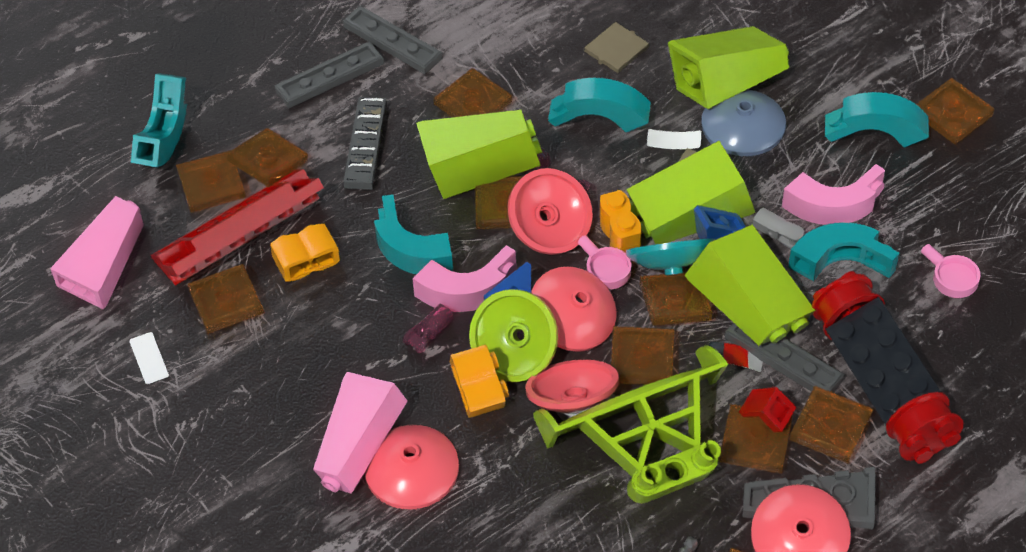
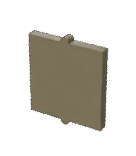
[584,22,649,73]

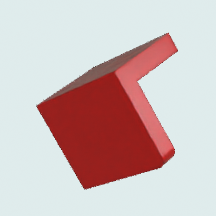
[739,387,796,432]

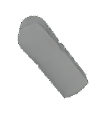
[753,208,804,249]

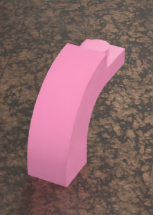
[782,164,885,225]
[413,245,517,312]

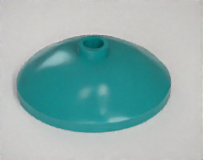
[626,238,715,275]

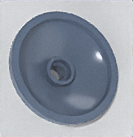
[701,90,786,156]

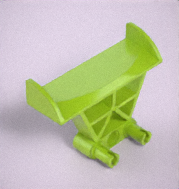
[533,345,728,504]

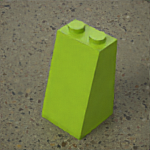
[668,26,789,109]
[416,110,542,199]
[626,141,755,244]
[685,224,815,346]

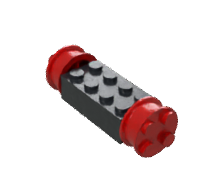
[812,271,963,464]

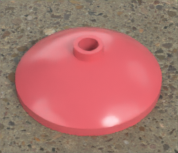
[508,168,593,255]
[531,267,617,352]
[525,360,619,413]
[364,425,459,509]
[751,485,851,552]

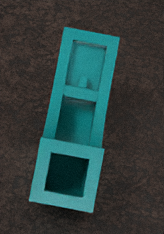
[131,73,187,167]
[548,78,651,133]
[825,92,929,147]
[374,195,453,275]
[788,222,899,281]

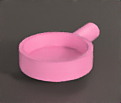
[578,235,631,290]
[921,244,980,298]

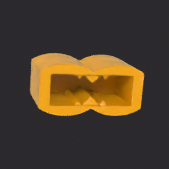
[600,190,641,253]
[270,224,340,282]
[450,345,509,418]

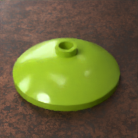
[469,289,558,382]

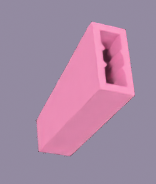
[50,196,144,309]
[313,372,407,494]

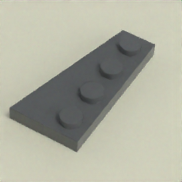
[742,467,875,529]

